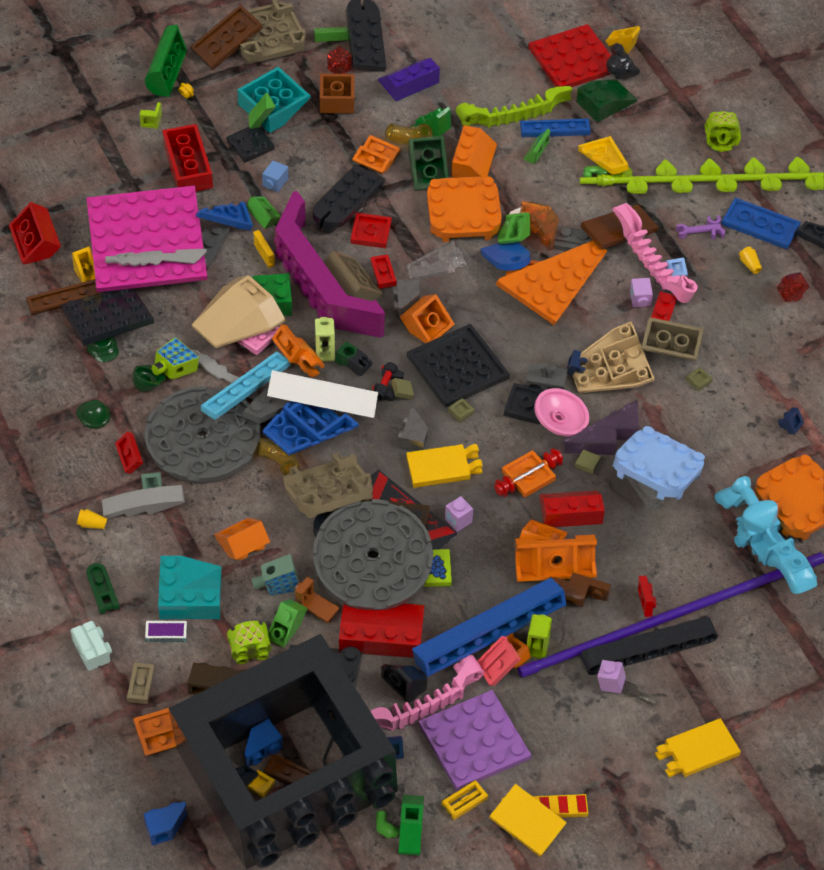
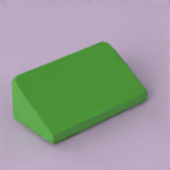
[314,27,349,42]
[249,93,276,129]
[524,129,550,164]
[246,197,281,228]

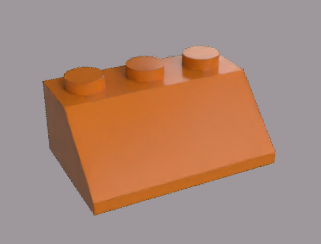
[451,125,497,178]

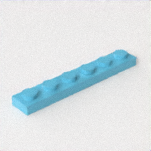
[201,351,291,420]

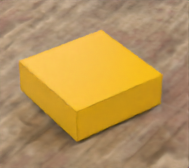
[246,769,275,798]

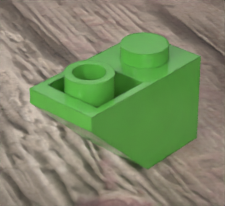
[268,599,308,647]

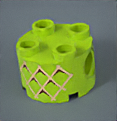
[705,111,741,152]
[227,621,272,665]

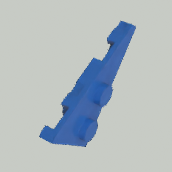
[196,202,253,231]

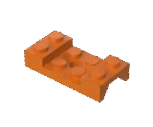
[515,534,597,582]

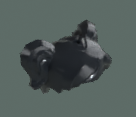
[606,43,640,80]

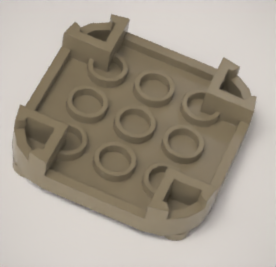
[238,0,305,64]
[283,453,373,518]

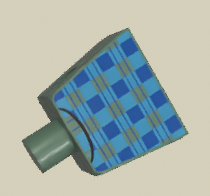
[252,554,299,596]

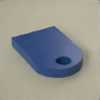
[480,242,531,271]

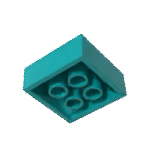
[237,67,310,133]
[158,556,222,620]

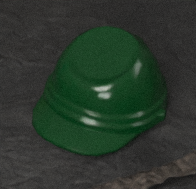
[87,337,119,362]
[133,365,166,393]
[76,400,111,429]

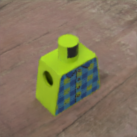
[152,337,199,379]

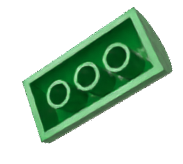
[145,25,187,97]

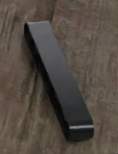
[580,617,718,675]

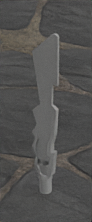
[105,249,207,267]
[190,349,258,401]

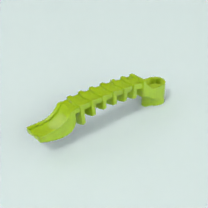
[455,86,573,128]

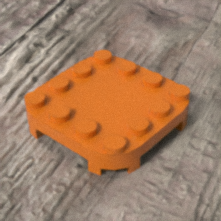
[427,177,502,242]
[753,455,824,541]

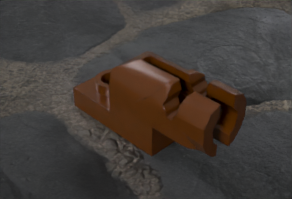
[549,572,611,607]

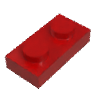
[370,254,397,289]
[651,291,677,321]
[115,432,143,474]
[638,575,656,617]

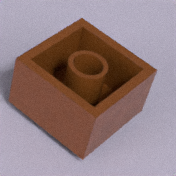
[320,74,354,113]

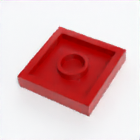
[351,213,392,248]

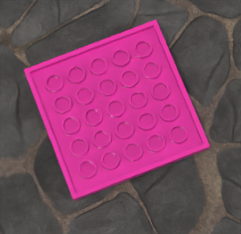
[87,186,208,292]

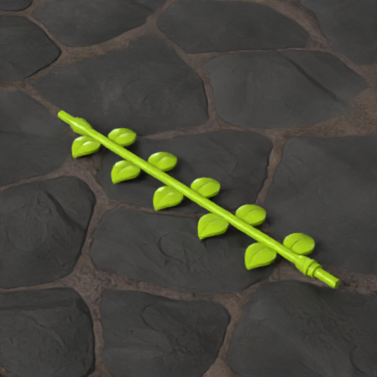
[579,157,824,194]

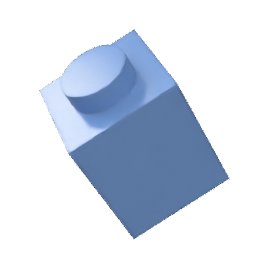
[262,161,289,192]

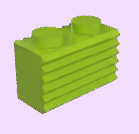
[527,614,552,659]

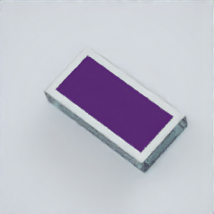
[145,621,187,642]

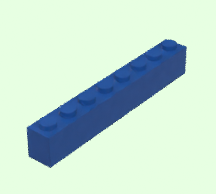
[412,578,566,677]

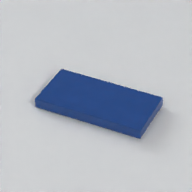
[721,197,801,249]

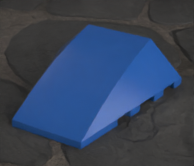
[263,401,359,456]

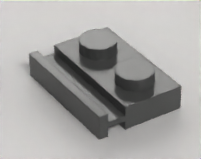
[553,226,592,251]

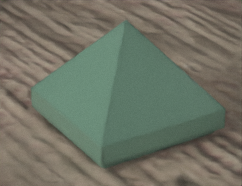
[141,472,162,489]

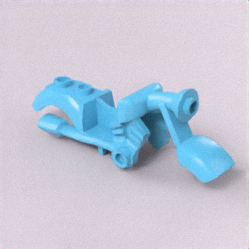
[714,476,818,594]

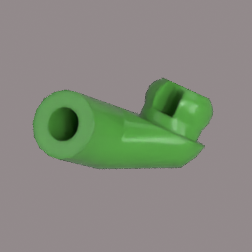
[583,166,609,177]
[376,811,399,838]

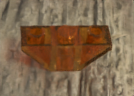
[520,201,559,251]

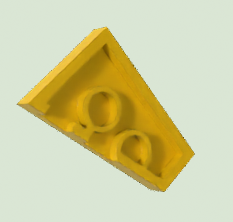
[578,136,629,175]

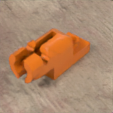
[272,324,325,377]

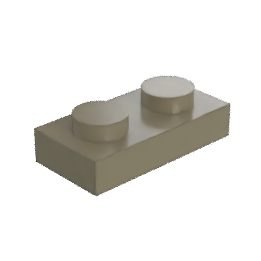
[127,663,155,704]

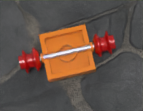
[494,448,563,498]

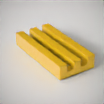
[253,230,275,268]
[441,780,488,820]

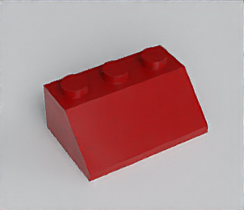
[9,202,61,264]
[539,490,605,528]

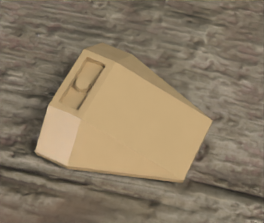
[192,275,285,348]
[573,321,655,393]

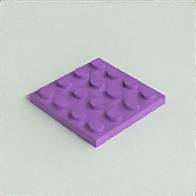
[418,690,531,791]

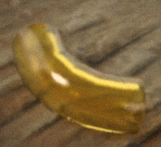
[385,123,432,144]
[257,438,299,475]

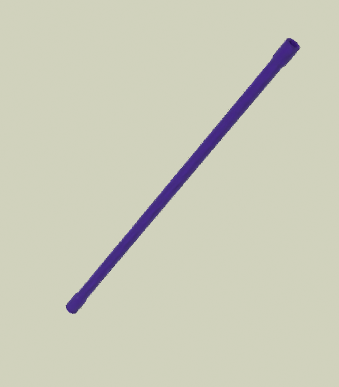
[517,552,824,678]

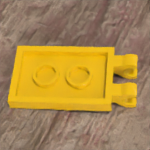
[406,444,483,488]
[655,718,741,777]

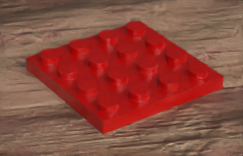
[528,24,611,88]

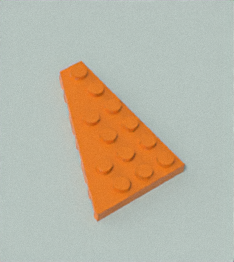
[495,241,607,325]

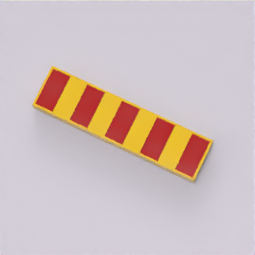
[501,794,588,818]

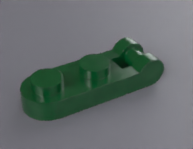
[86,563,120,615]

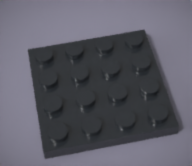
[60,288,154,346]
[407,324,510,408]

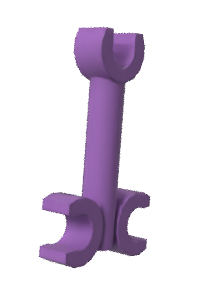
[676,215,725,240]

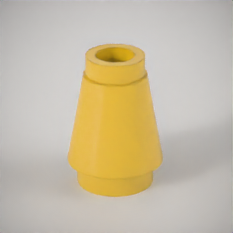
[739,247,762,274]
[77,509,107,530]

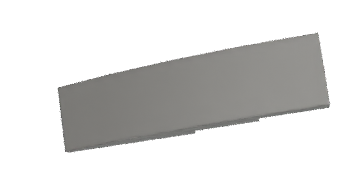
[102,485,185,519]

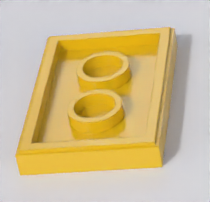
[489,784,567,857]

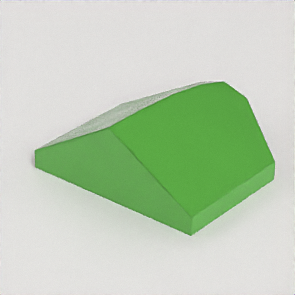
[497,212,530,244]

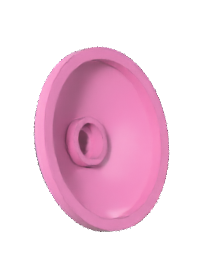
[534,388,589,437]

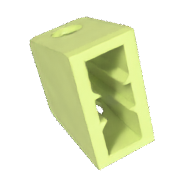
[315,317,335,361]

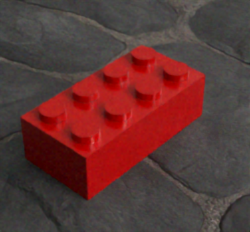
[162,124,213,191]

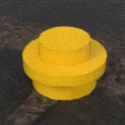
[178,83,194,99]

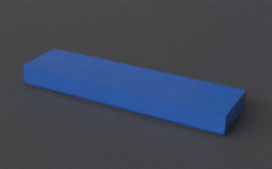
[520,119,591,138]

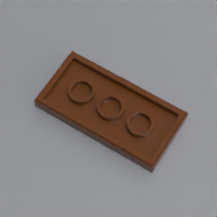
[190,4,263,70]
[581,205,659,249]

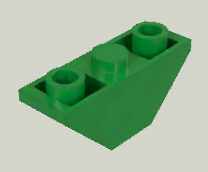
[411,107,451,137]
[399,795,424,856]

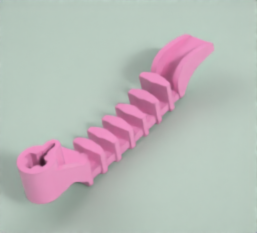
[612,203,698,303]
[371,655,484,731]

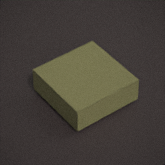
[686,367,713,391]
[391,378,414,400]
[448,398,475,423]
[575,450,601,474]

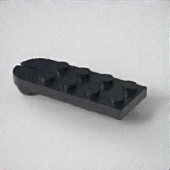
[346,0,386,72]
[312,165,385,234]

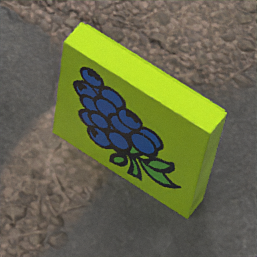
[423,549,452,587]

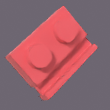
[477,636,521,686]

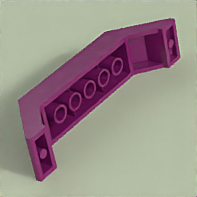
[274,190,385,338]

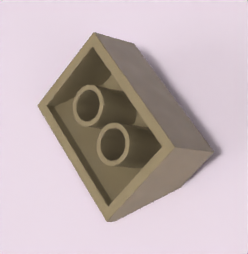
[324,251,383,301]
[641,317,704,361]

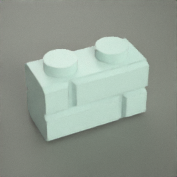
[70,621,112,671]

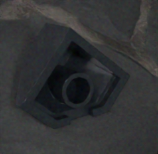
[381,664,428,703]

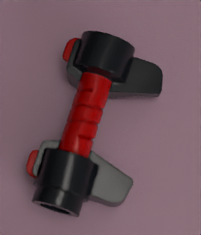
[372,362,404,401]

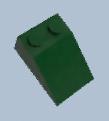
[576,79,638,123]
[407,136,449,191]

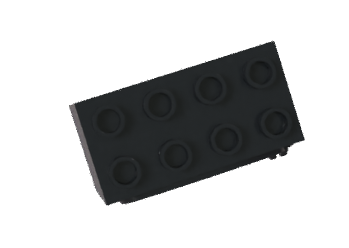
[168,634,398,870]

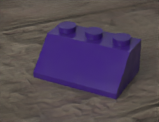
[378,58,440,101]

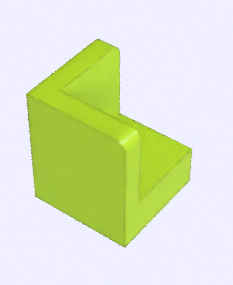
[140,102,162,129]

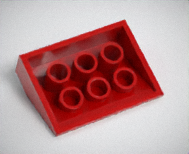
[339,604,425,658]

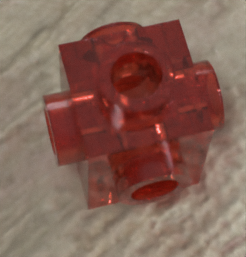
[327,46,351,74]
[776,272,809,302]

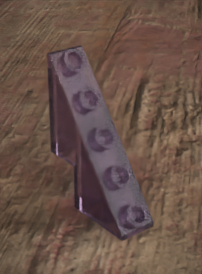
[563,400,639,455]

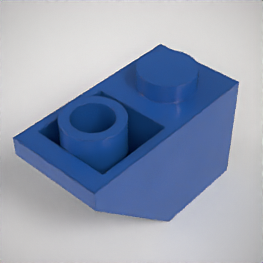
[244,719,283,767]
[144,801,187,846]

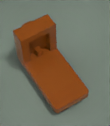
[294,577,339,623]

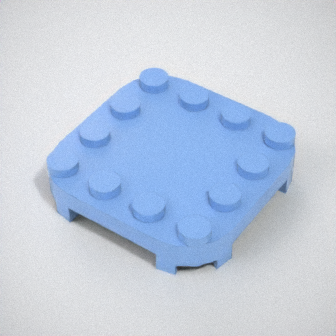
[612,426,705,500]

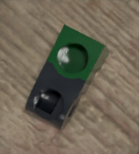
[335,341,373,376]

